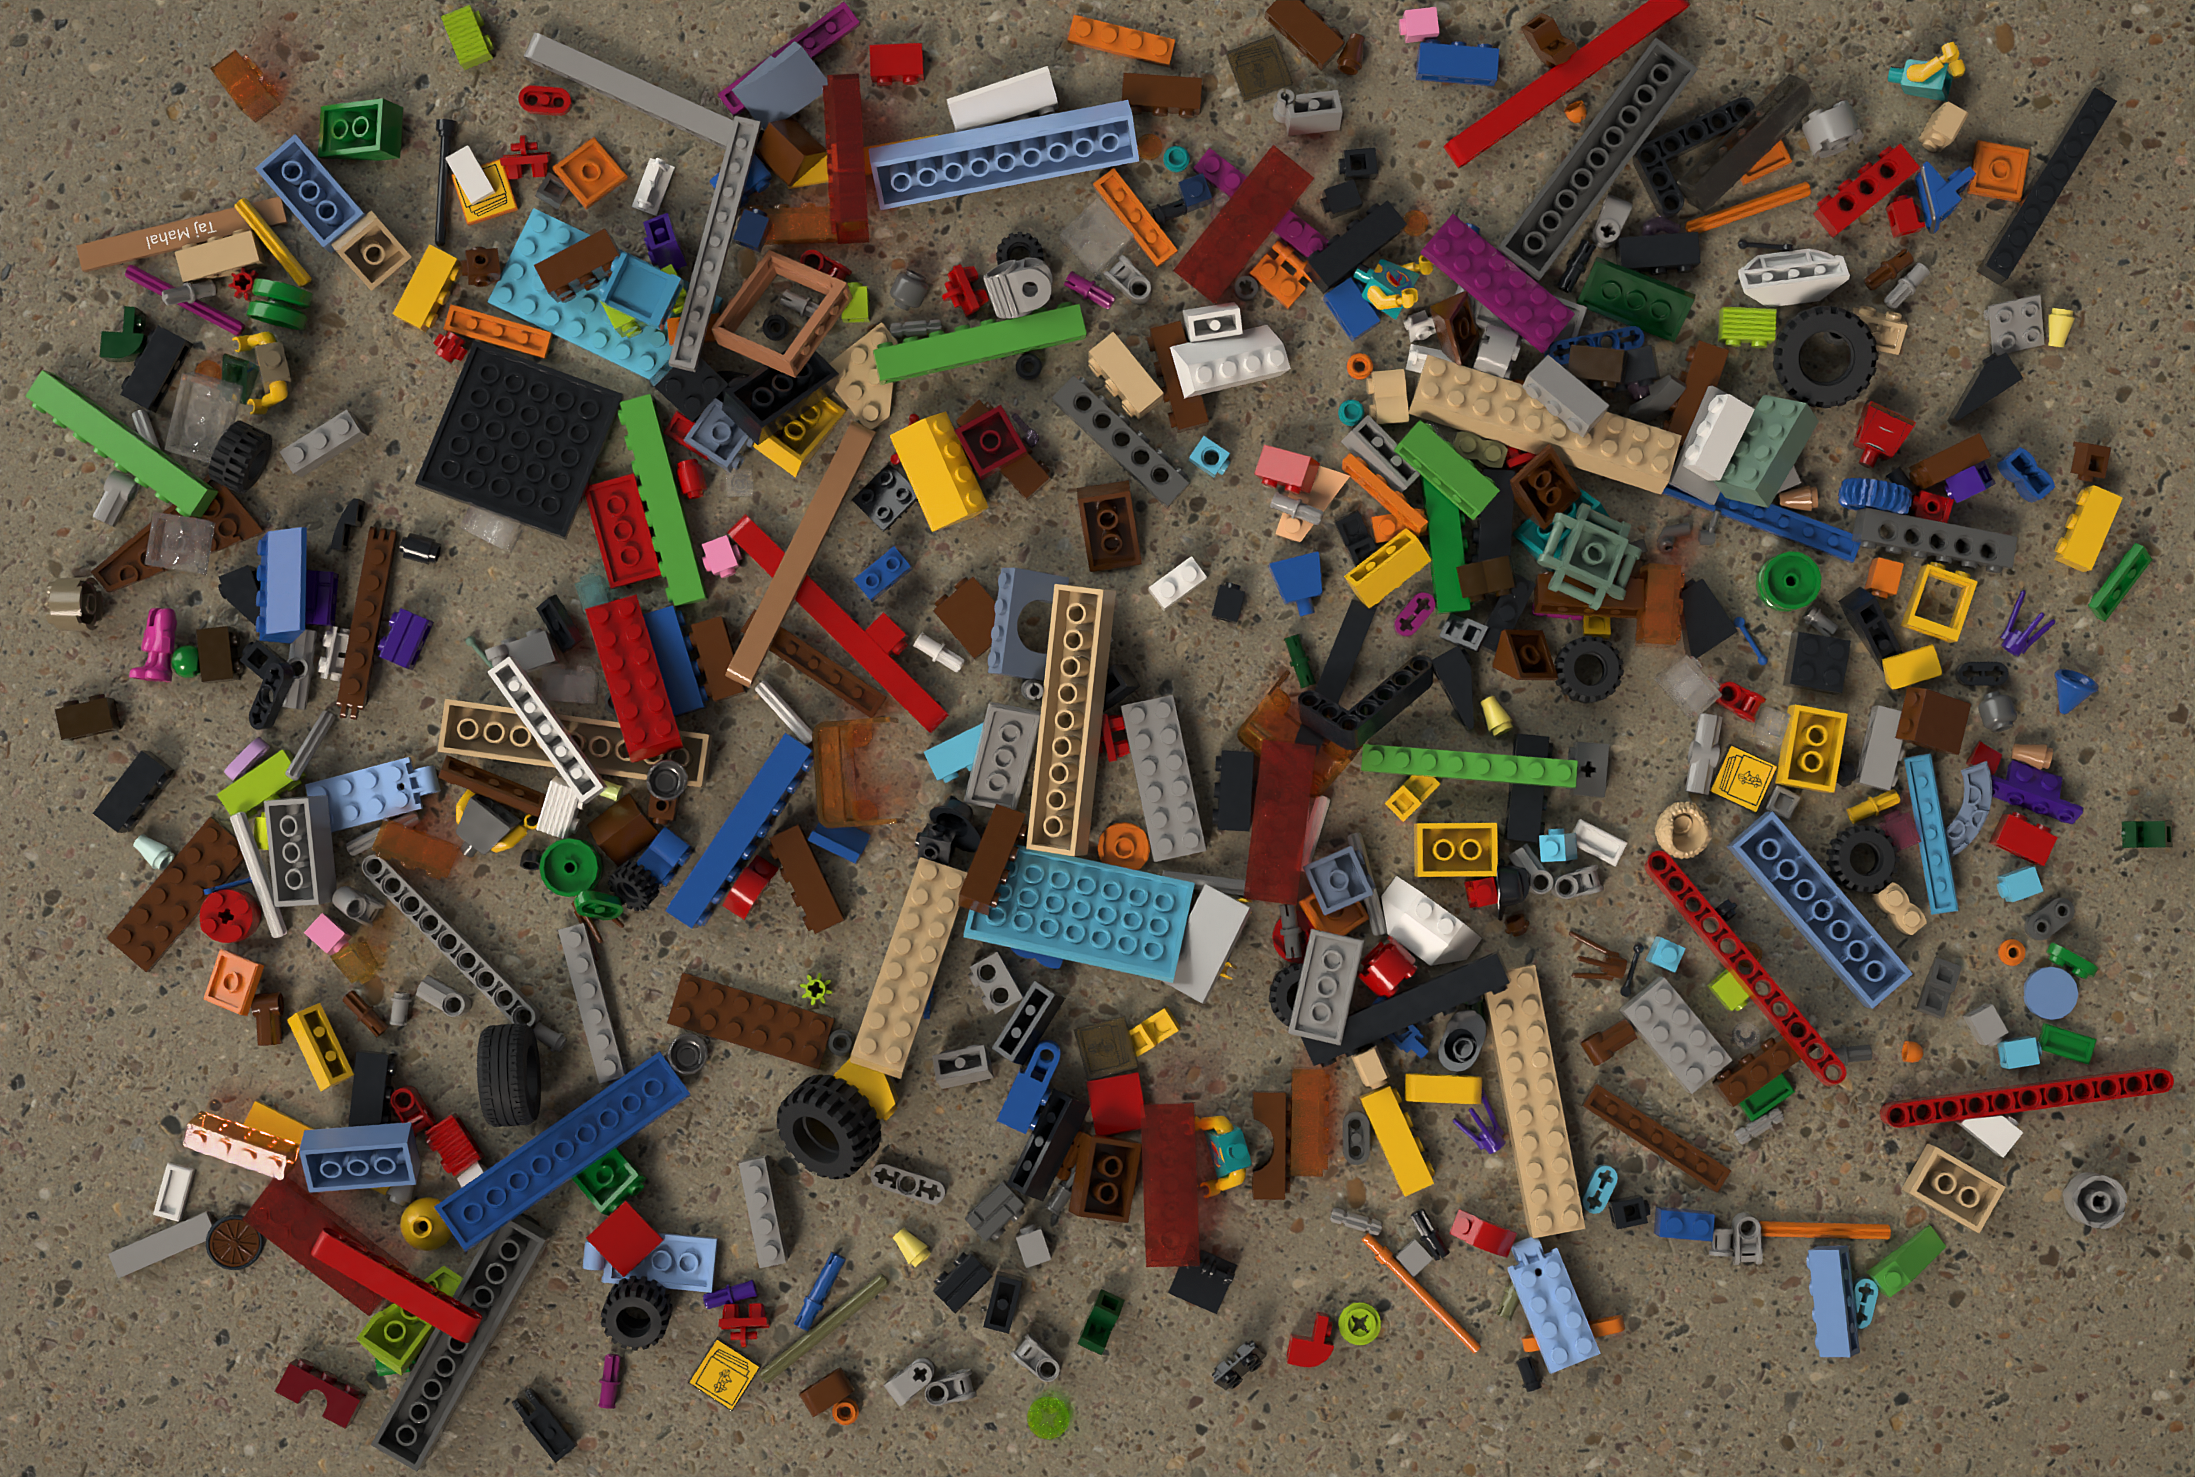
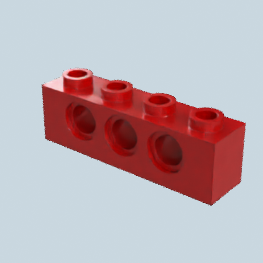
[1813,143,1920,238]

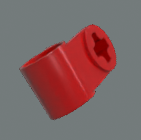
[800,250,852,281]
[1712,682,1766,723]
[391,1085,437,1137]

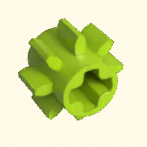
[800,972,833,1005]

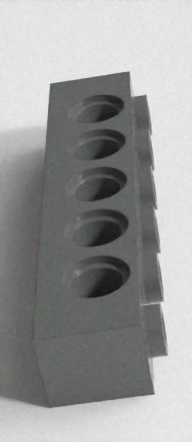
[1052,375,1189,509]
[1852,508,2018,573]

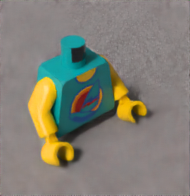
[1888,42,1965,102]
[1353,255,1434,320]
[1182,1115,1252,1198]

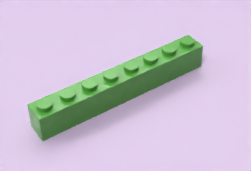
[873,302,1087,385]
[25,370,218,518]
[618,394,708,608]
[1361,744,1579,789]

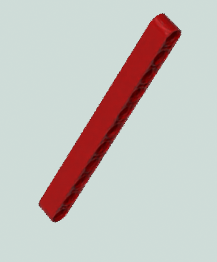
[1443,0,1691,169]
[727,514,949,734]
[1644,851,1847,1086]
[1880,1067,2174,1128]

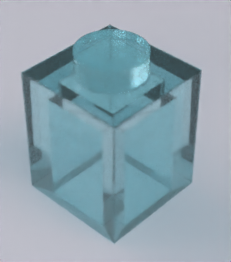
[575,573,612,614]

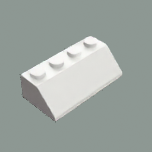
[947,66,1058,132]
[1170,325,1291,398]

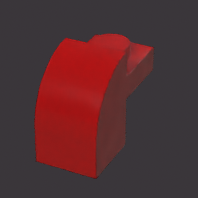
[722,855,779,920]
[1449,1209,1517,1258]
[1286,1312,1334,1367]

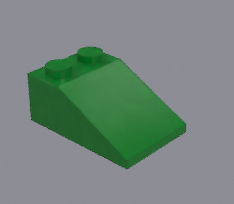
[318,98,403,161]

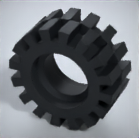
[996,232,1044,265]
[608,861,660,911]

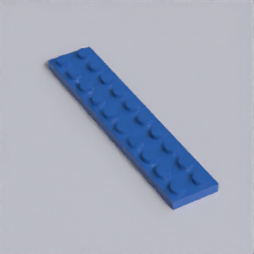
[434,1051,690,1252]

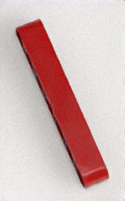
[311,1227,483,1343]

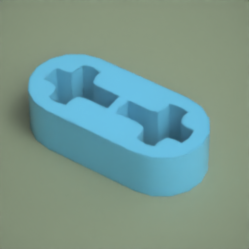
[1581,1164,1618,1214]
[1853,1277,1878,1329]

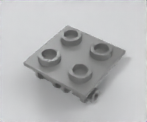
[1984,294,2045,355]

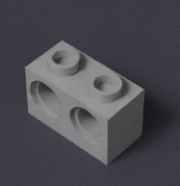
[968,951,1024,1014]

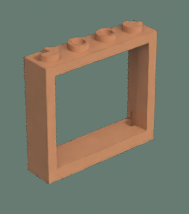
[711,250,853,378]

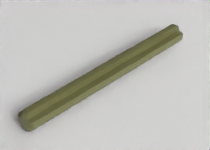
[759,1274,889,1383]

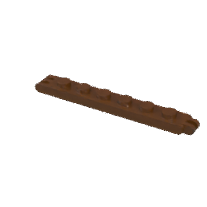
[337,526,398,720]

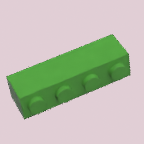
[1394,420,1500,520]

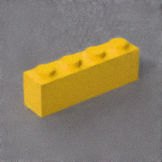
[1359,1084,1435,1197]

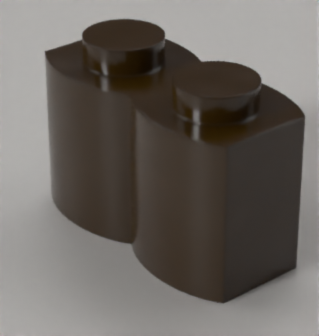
[1456,556,1517,603]

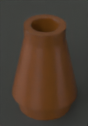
[1337,33,1365,75]

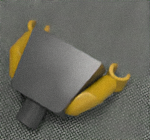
[456,789,538,857]

